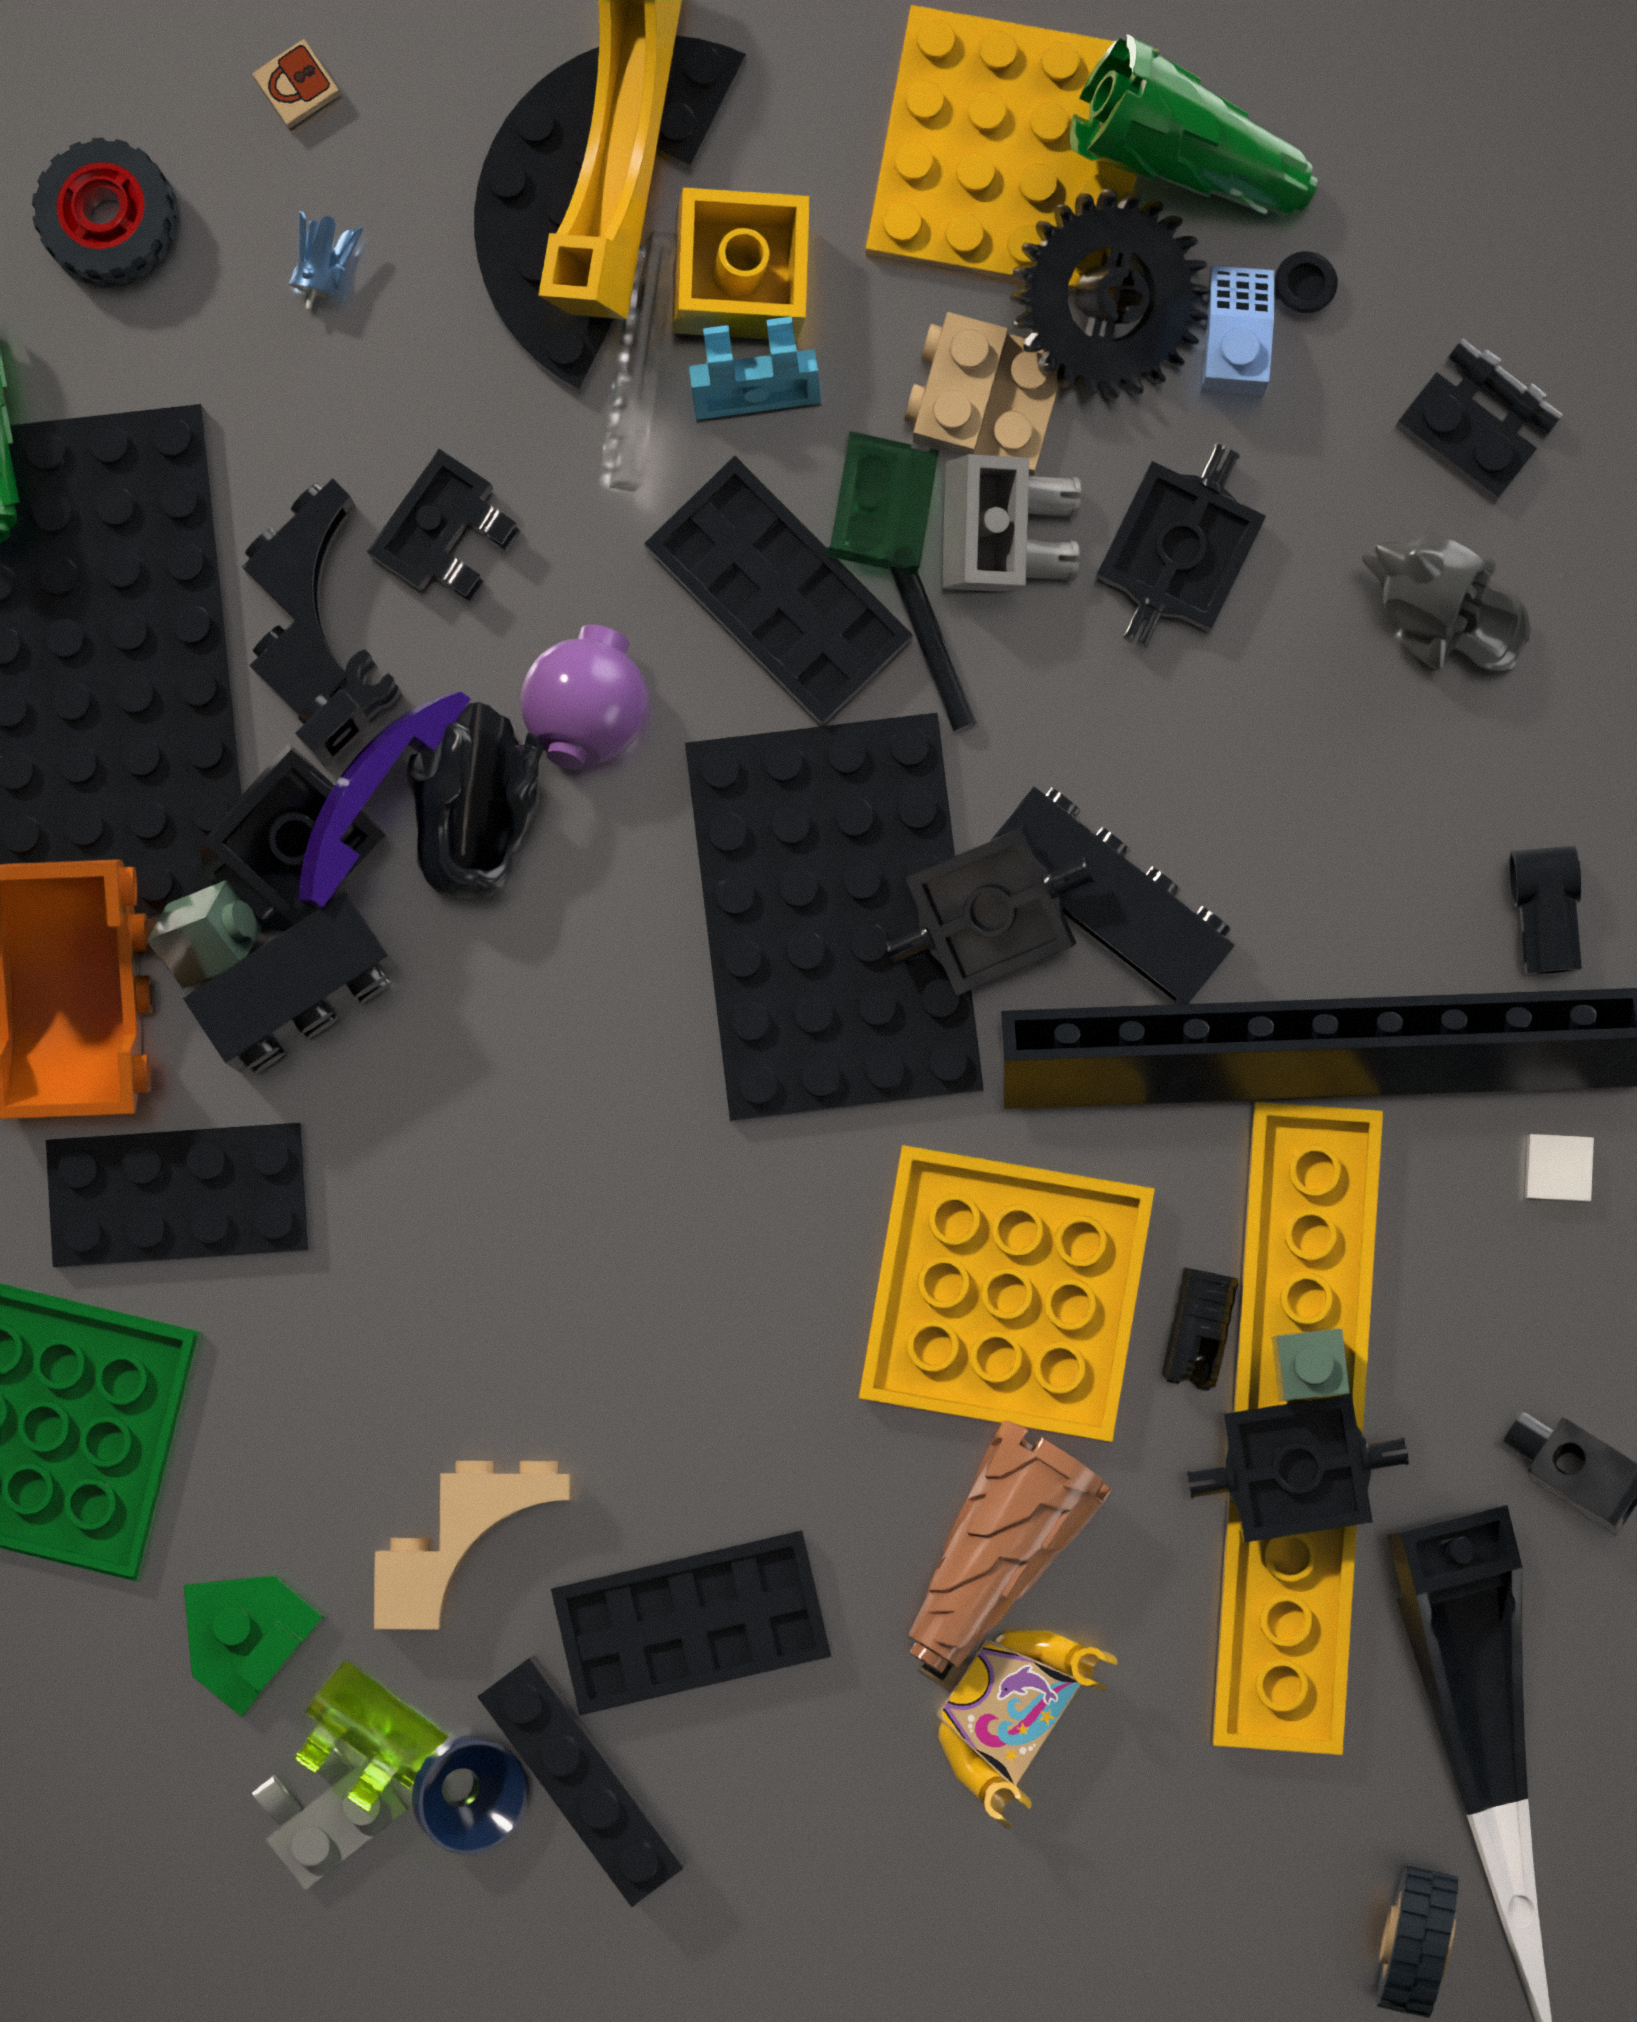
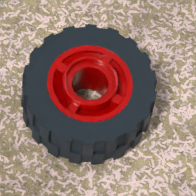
[32,137,179,286]

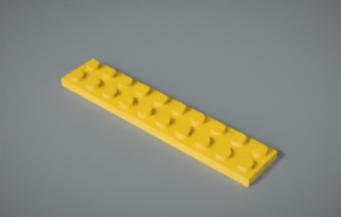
[1212,1102,1383,1755]

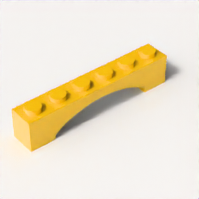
[538,0,682,319]

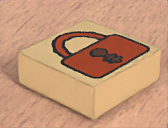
[252,39,341,129]

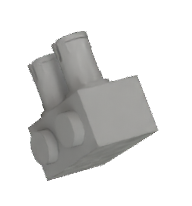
[942,454,1081,592]

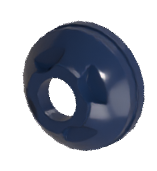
[412,1736,529,1855]

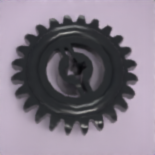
[1010,188,1211,399]

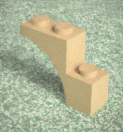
[374,1461,573,1630]

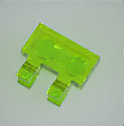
[294,1660,448,1812]

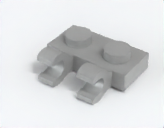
[252,1734,408,1890]

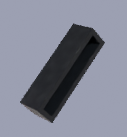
[991,786,1235,1004]
[477,1655,686,1908]

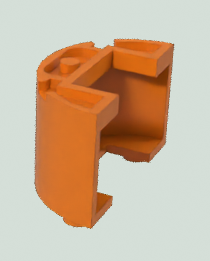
[0,859,153,1119]

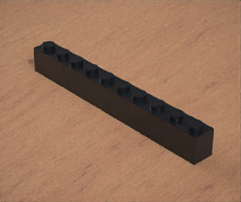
[1001,988,1637,1109]

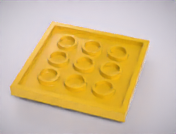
[865,5,1159,298]
[858,1145,1155,1442]

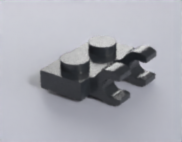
[367,449,520,603]
[295,649,401,767]

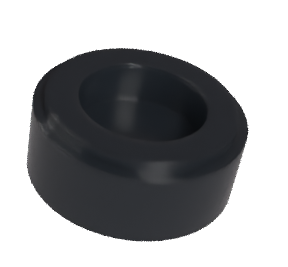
[1274,251,1338,318]

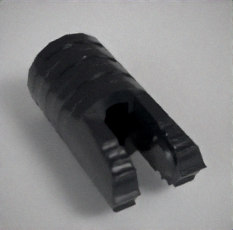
[1162,1267,1239,1391]

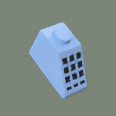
[1201,265,1274,397]

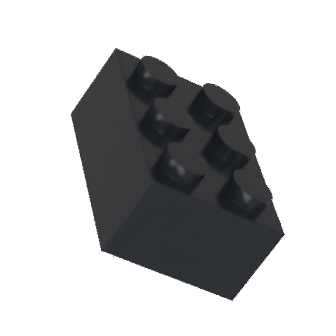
[183,891,398,1074]

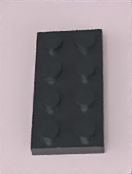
[644,455,913,726]
[46,1122,311,1268]
[551,1530,831,1715]

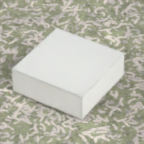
[1524,1134,1594,1202]

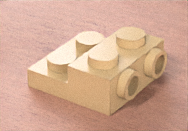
[904,312,1059,475]

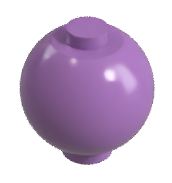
[520,625,648,769]

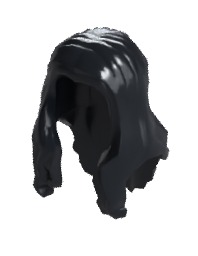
[406,702,544,899]

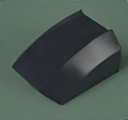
[199,743,386,931]

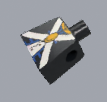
[1503,1410,1637,1537]

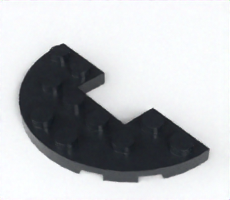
[474,36,747,394]

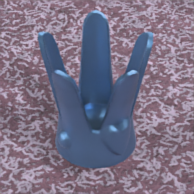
[289,210,363,310]

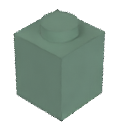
[147,880,262,989]
[1271,1328,1349,1401]

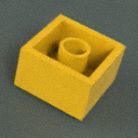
[672,188,810,341]

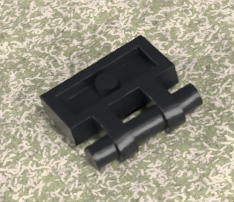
[1396,338,1563,502]

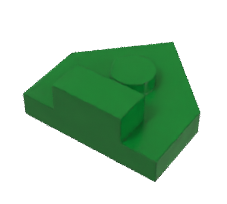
[183,1575,325,1717]

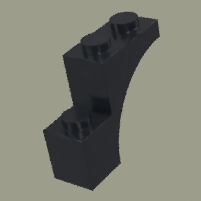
[242,478,356,717]

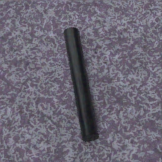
[885,547,977,732]

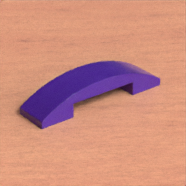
[299,691,471,908]

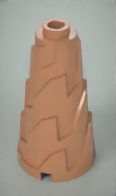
[907,1420,1112,1674]

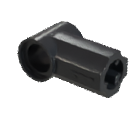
[1509,846,1582,975]

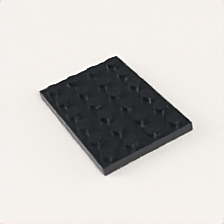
[685,712,984,1122]

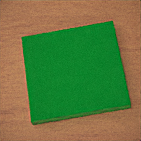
[0,1283,201,1582]

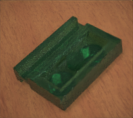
[826,431,939,575]

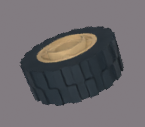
[1377,1865,1459,2018]

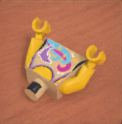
[918,1630,1118,1829]

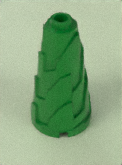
[1070,35,1318,216]

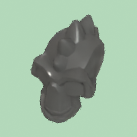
[1362,533,1531,671]

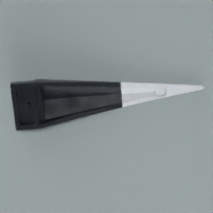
[1388,1505,1552,2022]

